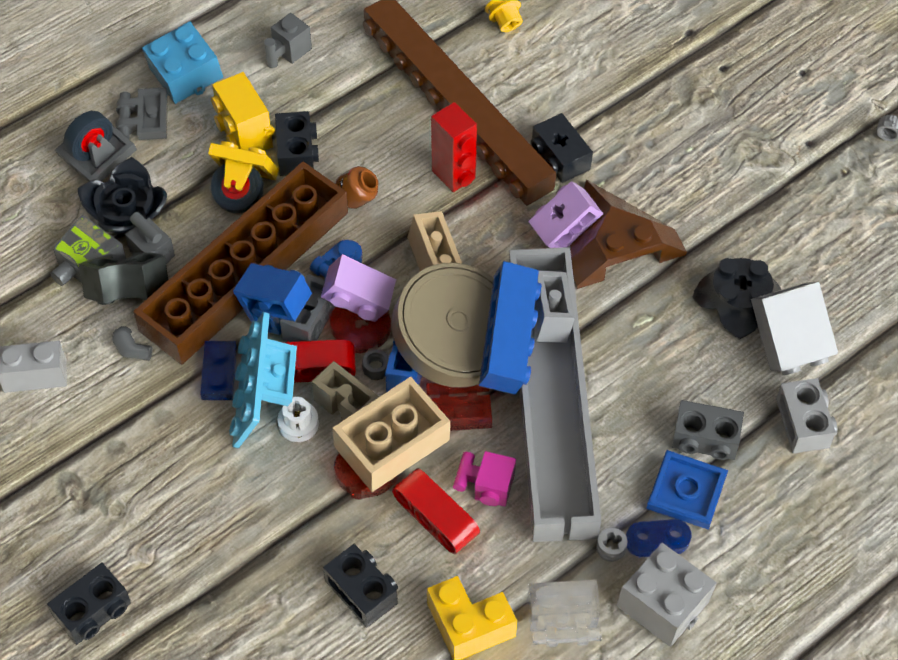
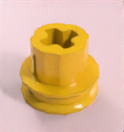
[485,0,523,32]

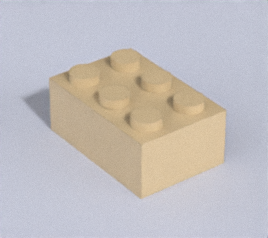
[332,377,450,492]

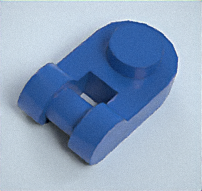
[310,240,363,280]

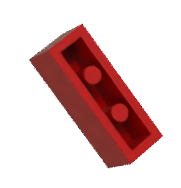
[431,102,477,192]

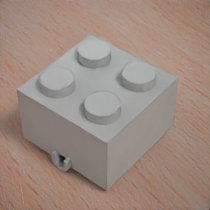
[617,543,717,647]

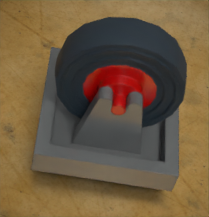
[55,110,137,182]

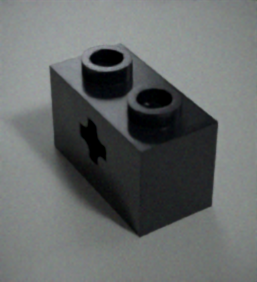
[530,113,593,183]

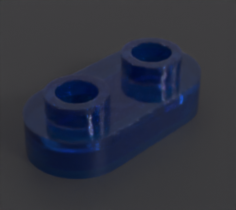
[626,519,692,557]

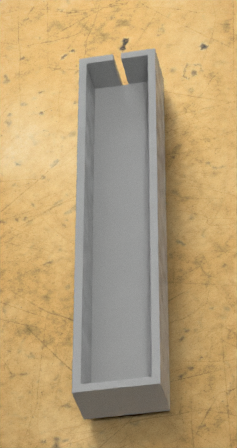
[509,247,601,542]

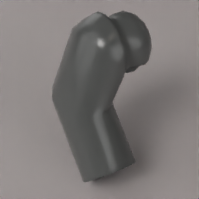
[112,326,152,361]

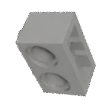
[776,378,838,453]

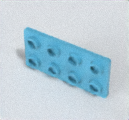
[229,312,297,448]

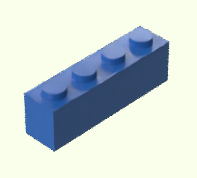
[479,261,542,394]

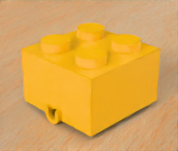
[211,72,275,151]

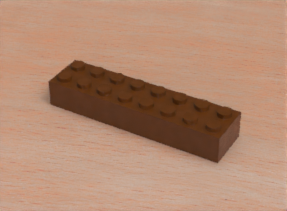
[133,161,348,365]

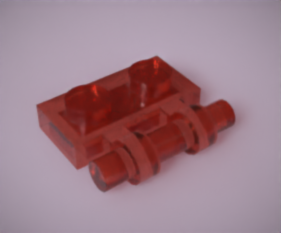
[426,383,493,431]

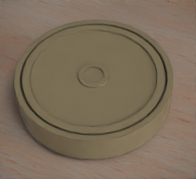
[392,263,494,387]

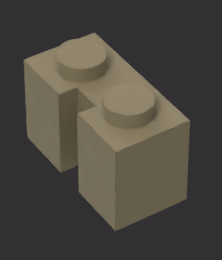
[312,361,379,422]

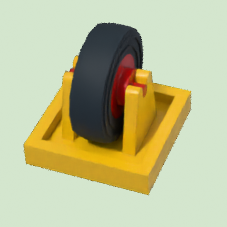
[208,141,279,213]

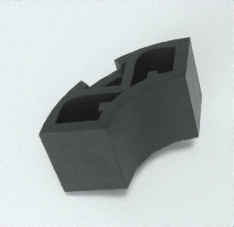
[79,252,169,305]

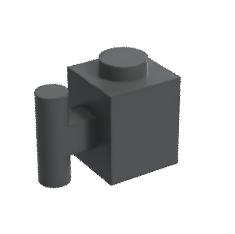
[264,12,312,68]
[125,212,175,264]

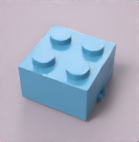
[142,21,224,104]

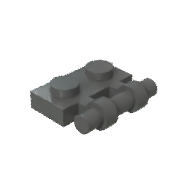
[116,87,168,140]

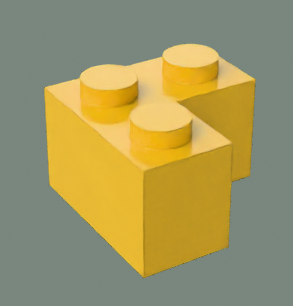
[427,576,517,660]

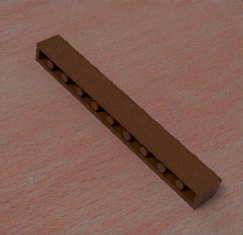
[363,0,556,206]

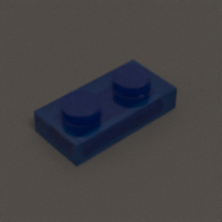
[200,341,237,400]

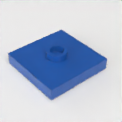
[646,450,728,530]

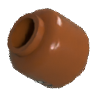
[335,166,378,209]

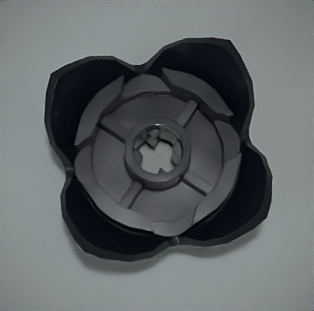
[77,157,167,235]
[692,258,781,340]

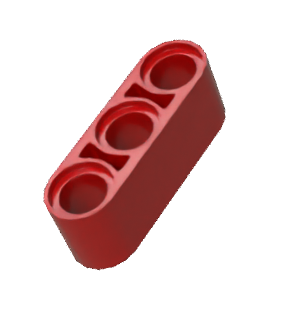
[282,339,356,383]
[392,468,480,554]

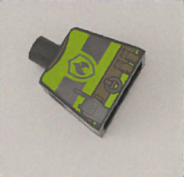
[50,215,126,286]

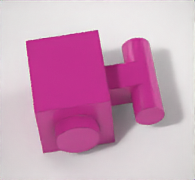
[453,451,516,507]

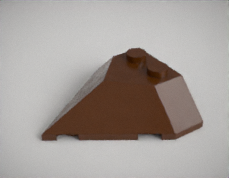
[570,179,687,289]

